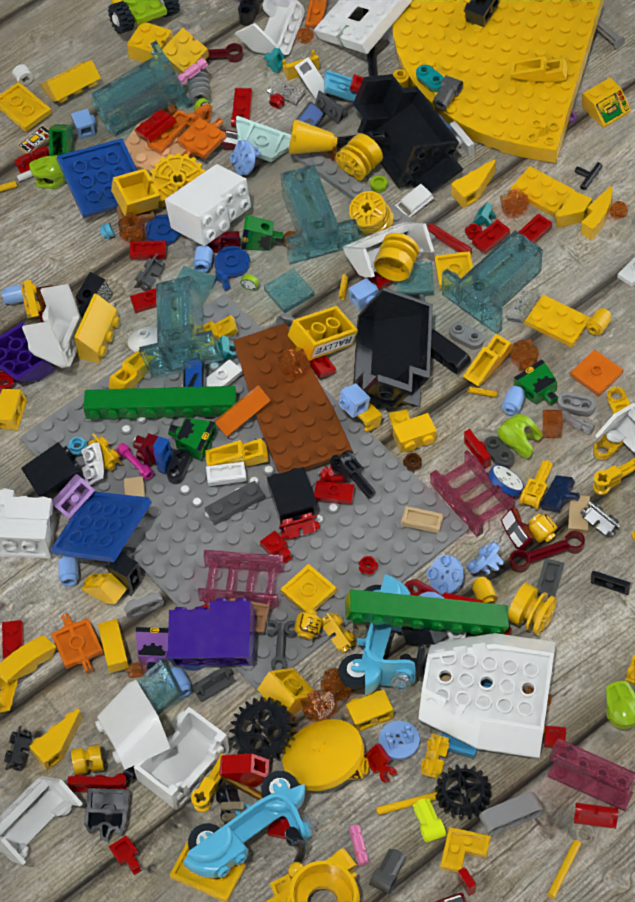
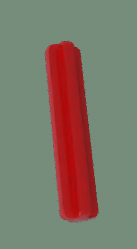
[427,223,472,254]

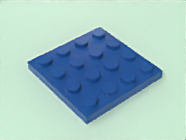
[56,138,137,218]
[51,491,152,562]

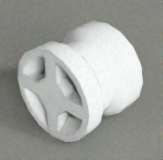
[12,64,33,86]

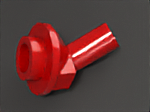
[319,465,346,482]

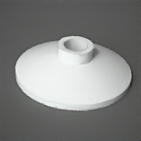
[128,326,164,352]

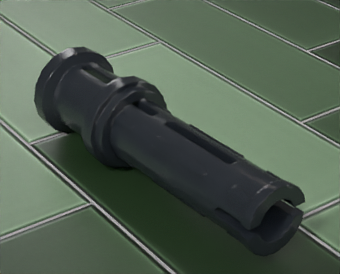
[337,128,390,148]

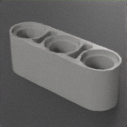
[479,792,544,836]

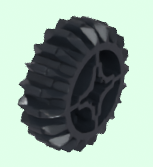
[435,764,492,820]

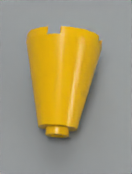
[289,119,337,155]

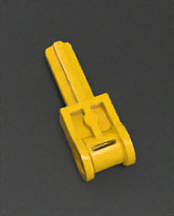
[593,458,635,495]
[519,460,553,510]
[191,754,225,813]

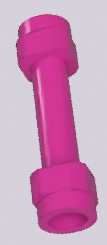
[116,443,154,480]

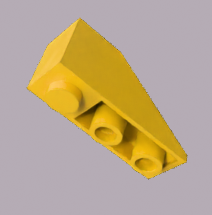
[451,159,496,208]
[29,708,82,772]

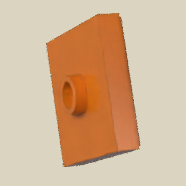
[570,349,624,397]

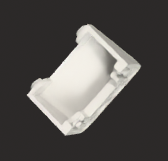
[95,680,171,770]

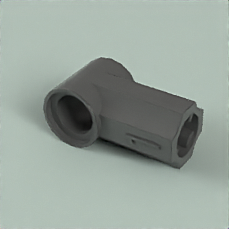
[433,75,463,110]
[369,848,406,894]

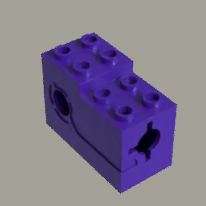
[168,598,255,667]

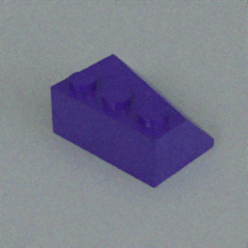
[0,322,55,381]

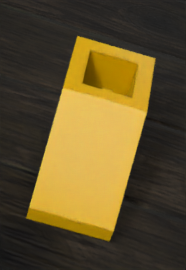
[555,191,592,228]
[81,573,127,604]

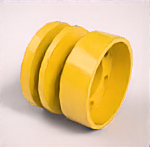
[335,133,383,181]
[349,191,394,236]
[374,233,419,282]
[508,583,557,636]

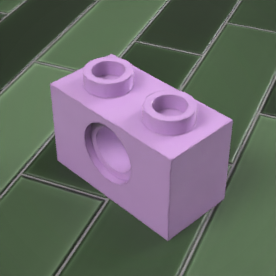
[52,474,95,519]

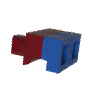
[133,433,173,474]

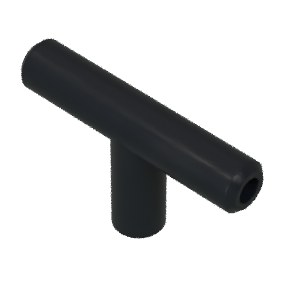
[575,162,603,190]

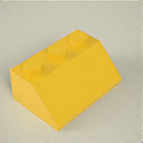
[39,60,101,103]
[74,294,120,364]

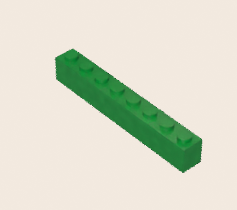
[83,386,237,420]
[345,589,509,635]

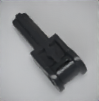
[330,450,376,499]

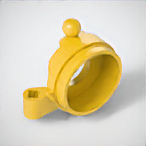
[266,848,360,902]

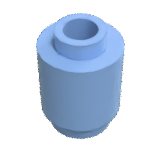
[193,245,213,273]
[1,284,24,305]
[501,386,525,415]
[58,556,79,586]
[165,667,192,699]

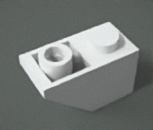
[294,57,326,99]

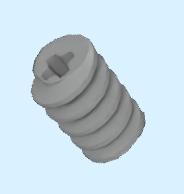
[187,68,211,104]

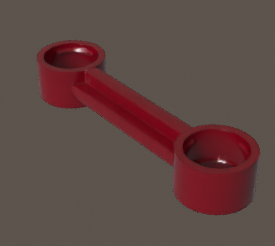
[207,43,243,63]
[510,531,585,573]

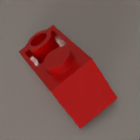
[219,753,269,787]

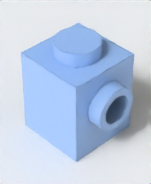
[71,109,96,140]
[349,278,379,311]
[338,383,370,418]

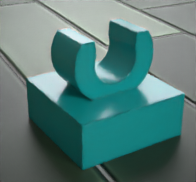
[263,48,285,73]
[472,202,496,226]
[214,336,235,362]

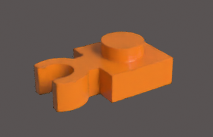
[187,104,213,126]

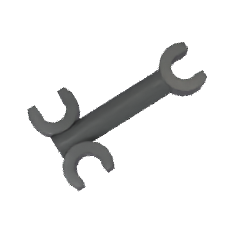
[267,620,296,670]

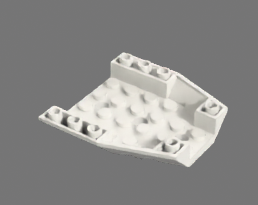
[418,633,556,759]

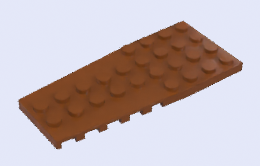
[233,323,353,473]

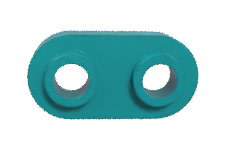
[416,65,444,92]

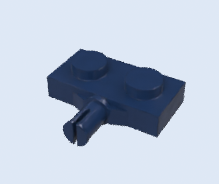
[540,475,580,512]

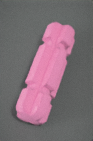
[177,58,208,85]
[349,824,369,866]

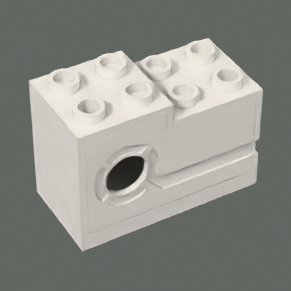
[165,164,251,246]
[0,488,57,558]

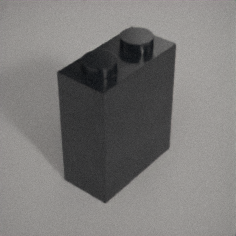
[21,442,83,499]
[267,467,318,524]

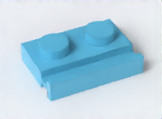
[324,70,357,102]

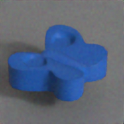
[215,268,230,291]

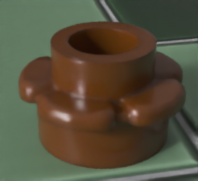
[403,453,422,471]

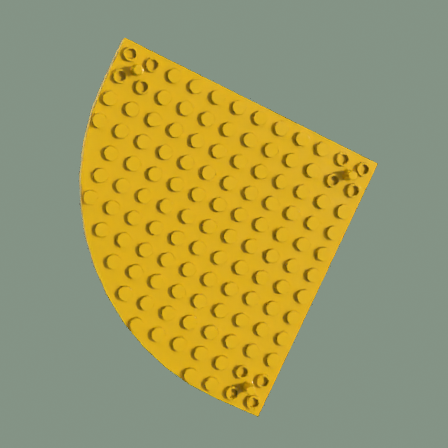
[392,0,604,163]

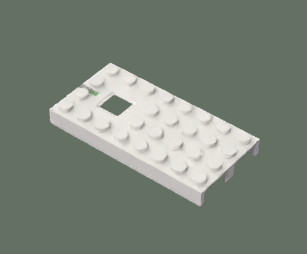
[314,0,413,54]

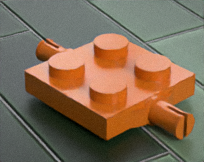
[177,117,227,160]
[51,613,104,673]

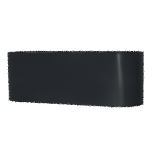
[238,0,263,26]
[431,329,471,374]

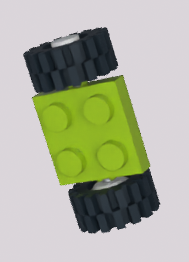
[108,0,180,34]

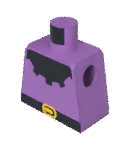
[136,627,169,675]

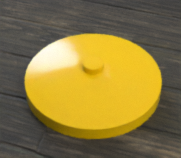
[282,719,364,791]

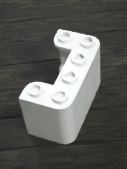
[134,707,229,810]

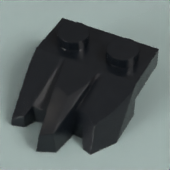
[84,788,130,842]

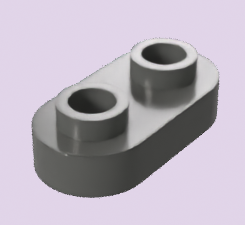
[484,436,515,469]

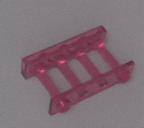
[430,450,515,537]
[198,550,284,608]
[547,738,635,811]

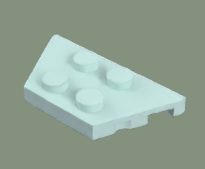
[236,116,291,162]

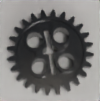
[229,696,296,764]

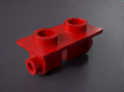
[14,146,50,174]
[278,513,320,540]
[574,803,618,829]

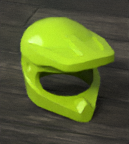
[29,155,66,189]
[497,414,543,459]
[606,681,635,730]

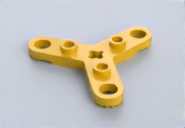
[593,386,631,460]

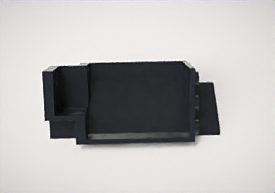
[353,74,464,194]
[353,287,433,411]

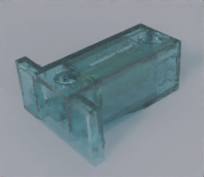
[91,41,193,137]
[280,164,358,265]
[442,230,543,334]
[139,275,223,377]

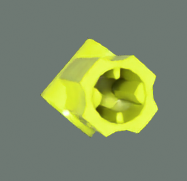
[413,798,446,843]

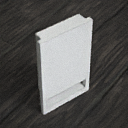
[394,184,434,218]

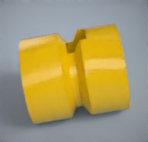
[71,744,105,775]

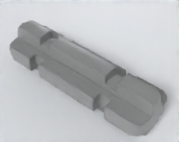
[558,409,594,434]

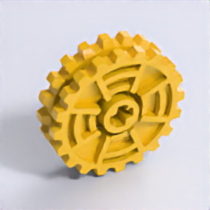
[150,153,206,208]

